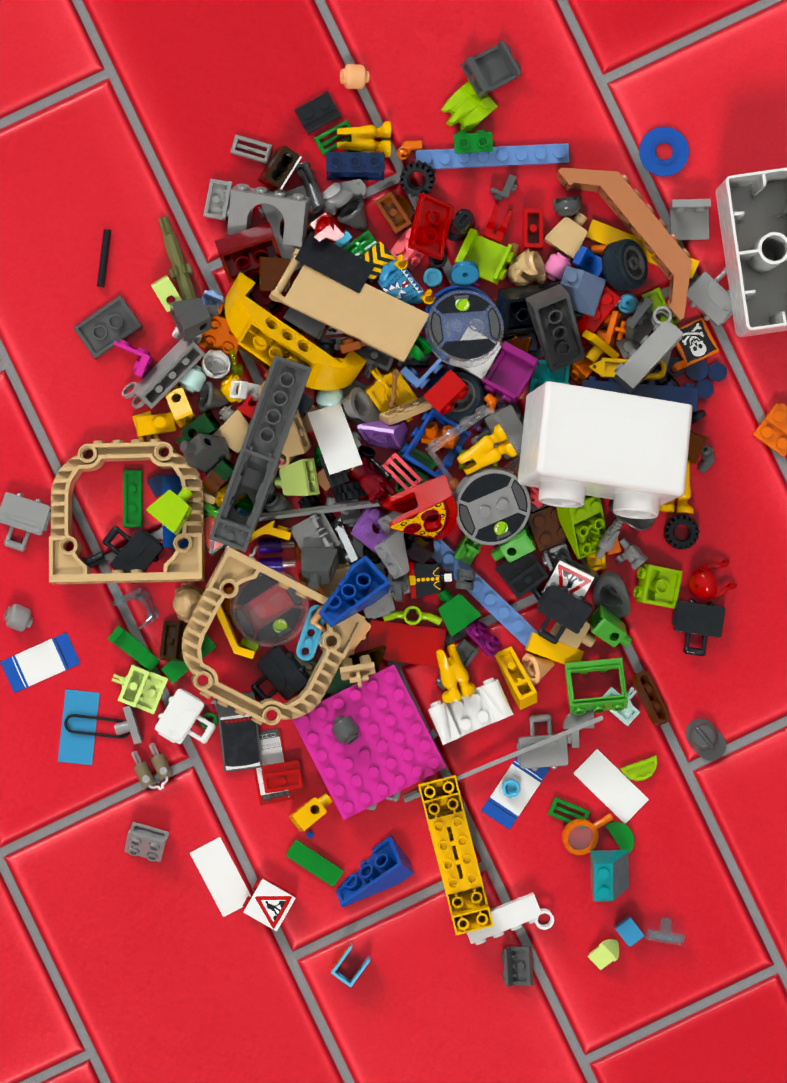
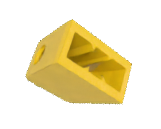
[165,384,197,428]
[288,793,333,832]

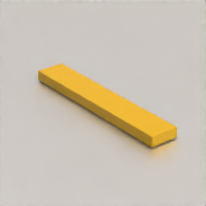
[585,219,699,280]

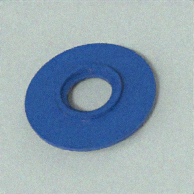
[639,127,689,177]

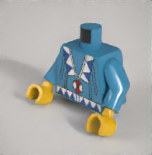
[378,254,436,305]

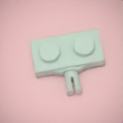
[602,687,640,726]

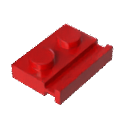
[261,760,303,794]

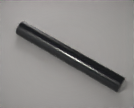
[97,229,111,287]

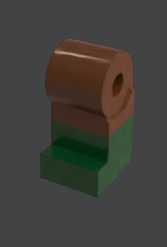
[202,457,235,495]

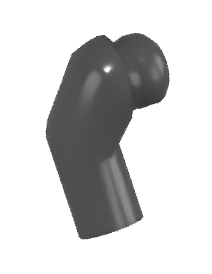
[697,445,715,474]

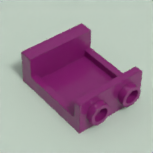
[481,341,540,403]

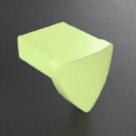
[587,939,619,970]

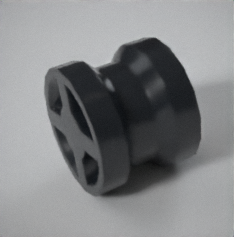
[317,338,336,355]

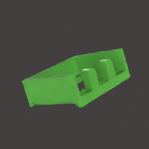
[565,658,628,715]

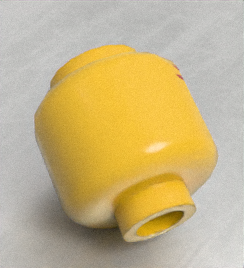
[220,374,244,403]

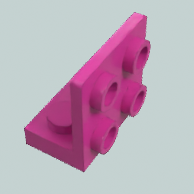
[113,340,153,379]

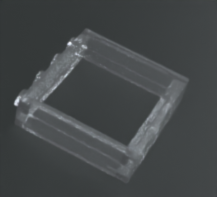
[425,405,521,492]

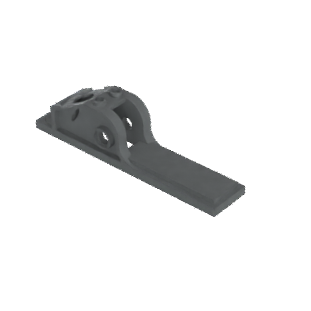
[209,355,312,552]

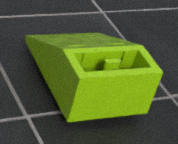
[556,495,606,560]

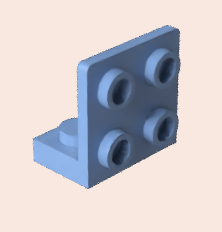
[400,357,443,390]

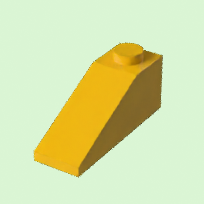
[495,646,537,710]

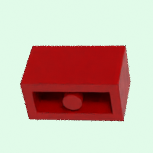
[522,209,543,250]
[423,369,470,416]

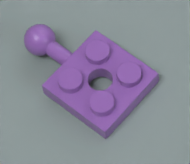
[351,507,388,555]

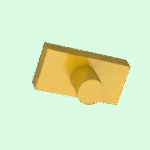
[582,330,620,363]
[134,412,176,437]

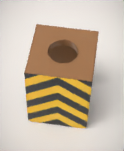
[361,242,396,284]

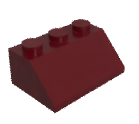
[215,222,282,283]

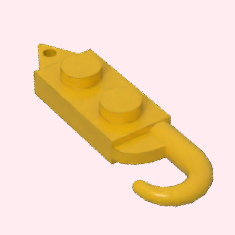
[589,358,667,381]

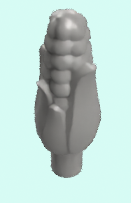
[595,518,623,560]

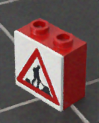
[242,877,296,931]

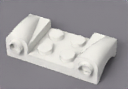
[428,677,513,745]

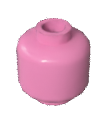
[544,252,572,282]

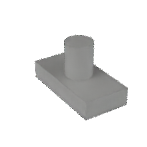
[114,705,143,745]

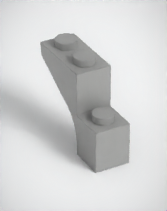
[373,510,409,580]

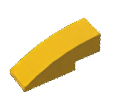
[525,632,584,665]

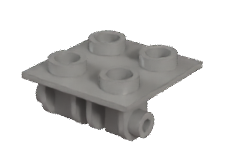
[289,513,341,550]

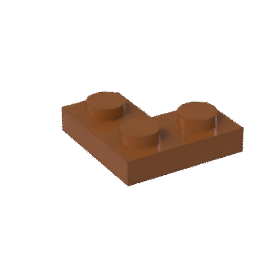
[337,337,367,354]

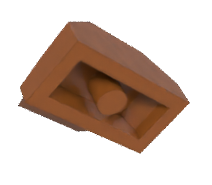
[375,191,415,234]

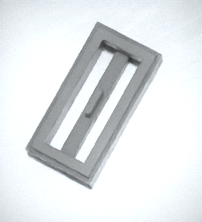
[230,134,272,164]

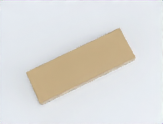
[379,396,434,426]

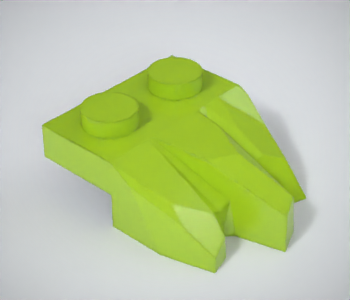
[441,81,498,131]

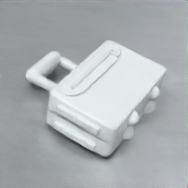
[155,688,216,744]

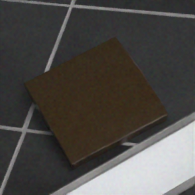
[159,621,202,662]

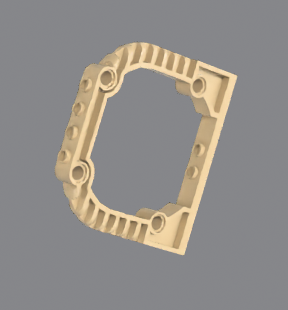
[49,439,205,585]
[182,546,366,725]

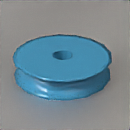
[450,260,479,286]

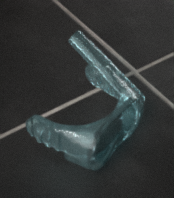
[112,588,159,630]

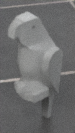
[309,179,367,216]

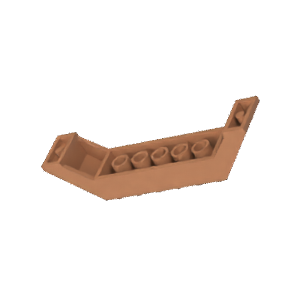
[556,168,692,325]

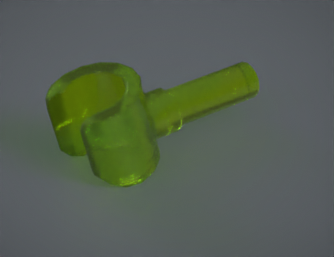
[229,349,243,375]

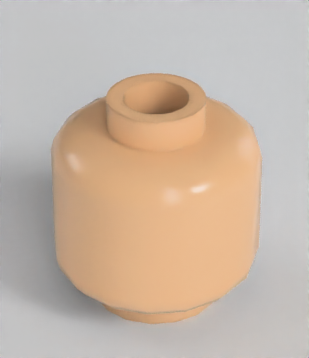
[340,64,369,89]

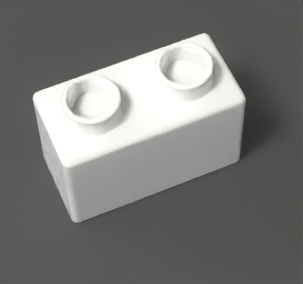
[715,168,787,337]
[518,381,693,519]

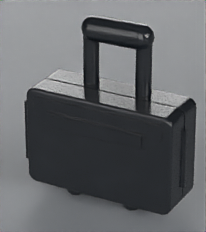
[103,526,164,584]
[537,582,593,644]
[671,599,725,656]
[251,644,310,701]

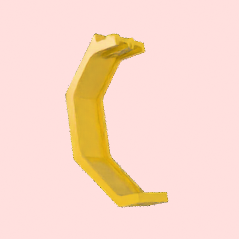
[216,520,292,659]

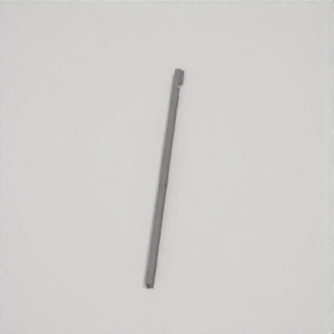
[240,492,454,521]
[403,715,604,803]

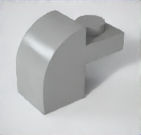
[562,712,594,748]

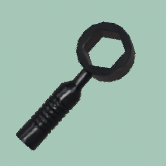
[358,445,392,480]

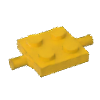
[364,366,417,423]

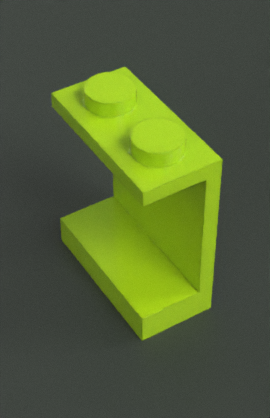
[455,228,515,285]

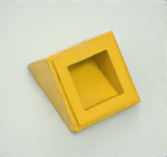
[585,551,607,571]

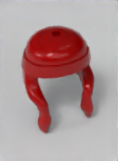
[688,560,737,599]

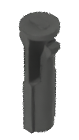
[295,161,325,213]

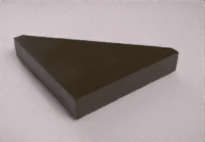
[348,646,387,673]

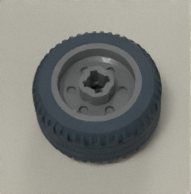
[602,239,648,291]
[443,371,487,424]

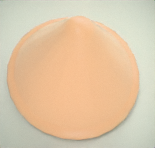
[522,653,555,685]

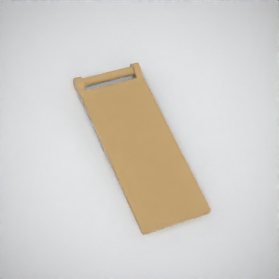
[269,249,429,362]

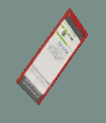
[253,728,294,805]

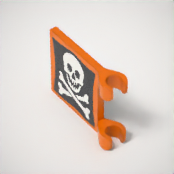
[671,318,719,373]

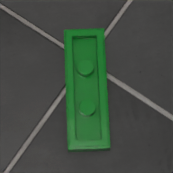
[123,470,143,528]
[161,634,217,683]
[285,839,344,887]

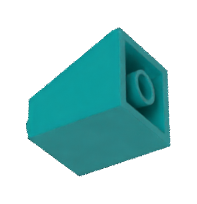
[590,850,629,901]

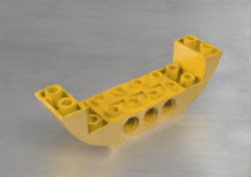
[224,272,367,391]
[418,775,494,935]

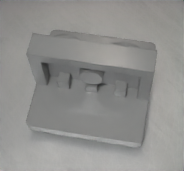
[124,821,169,862]

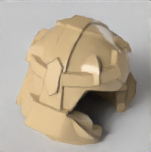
[507,248,547,287]
[172,582,204,623]

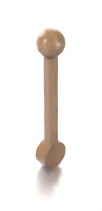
[388,369,400,409]

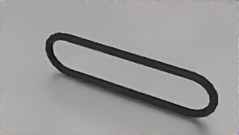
[64,714,130,739]

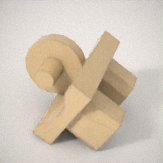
[339,655,376,688]

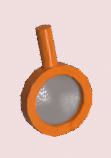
[562,813,614,855]

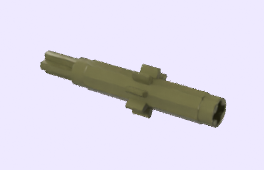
[158,216,197,300]

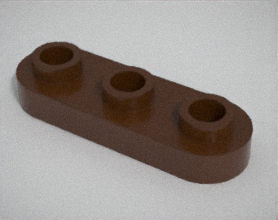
[633,671,669,726]

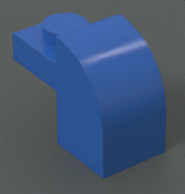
[573,245,607,282]

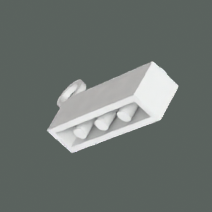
[467,892,554,945]

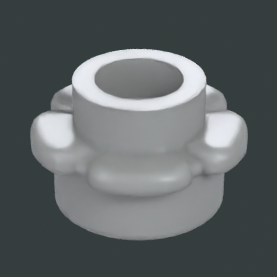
[218,405,235,422]

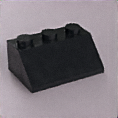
[497,283,554,334]

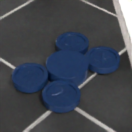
[667,357,727,399]

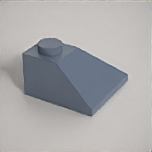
[560,266,607,317]

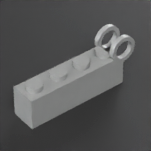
[614,306,684,393]
[122,338,205,409]

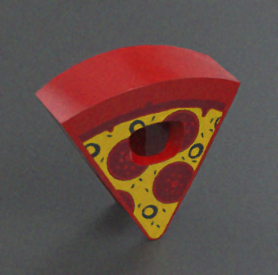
[382,475,458,540]

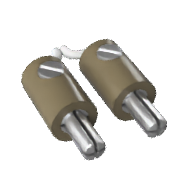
[131,743,173,790]

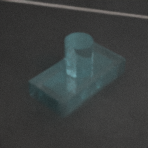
[644,918,685,945]

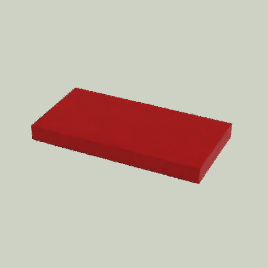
[366,619,447,667]

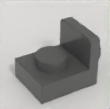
[339,499,361,527]

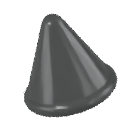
[337,199,368,232]
[198,381,231,413]

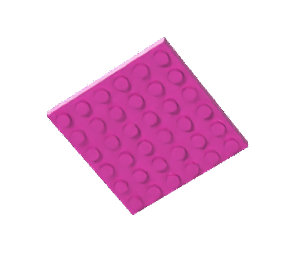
[292,664,446,820]

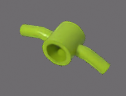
[383,606,442,625]

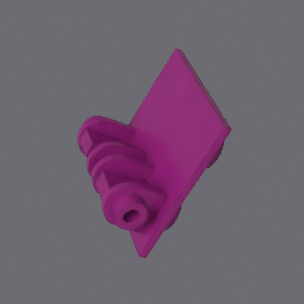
[465,619,502,658]

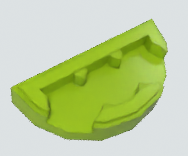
[620,755,657,781]

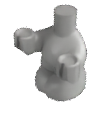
[615,537,648,570]

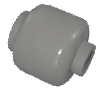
[3,604,34,632]

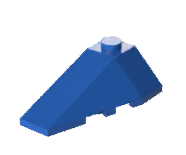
[319,555,391,628]
[336,836,414,907]

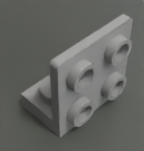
[670,199,711,240]

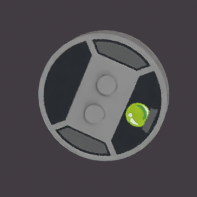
[454,466,531,545]

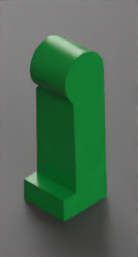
[108,625,161,672]

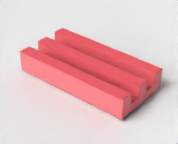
[382,452,423,490]

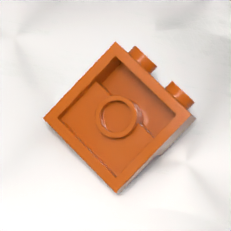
[752,403,787,457]

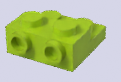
[633,564,683,609]

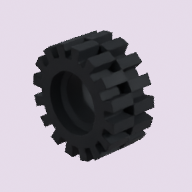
[399,160,436,198]
[332,481,367,502]
[664,515,700,549]

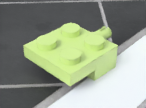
[112,664,169,714]

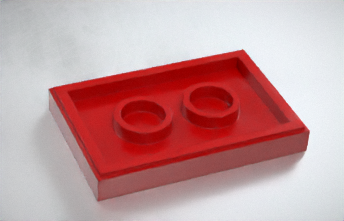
[408,193,454,260]

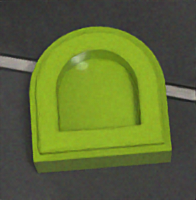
[240,637,261,651]

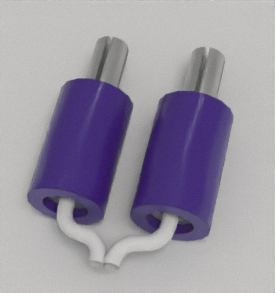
[249,538,296,573]

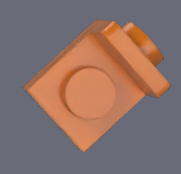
[569,351,598,384]

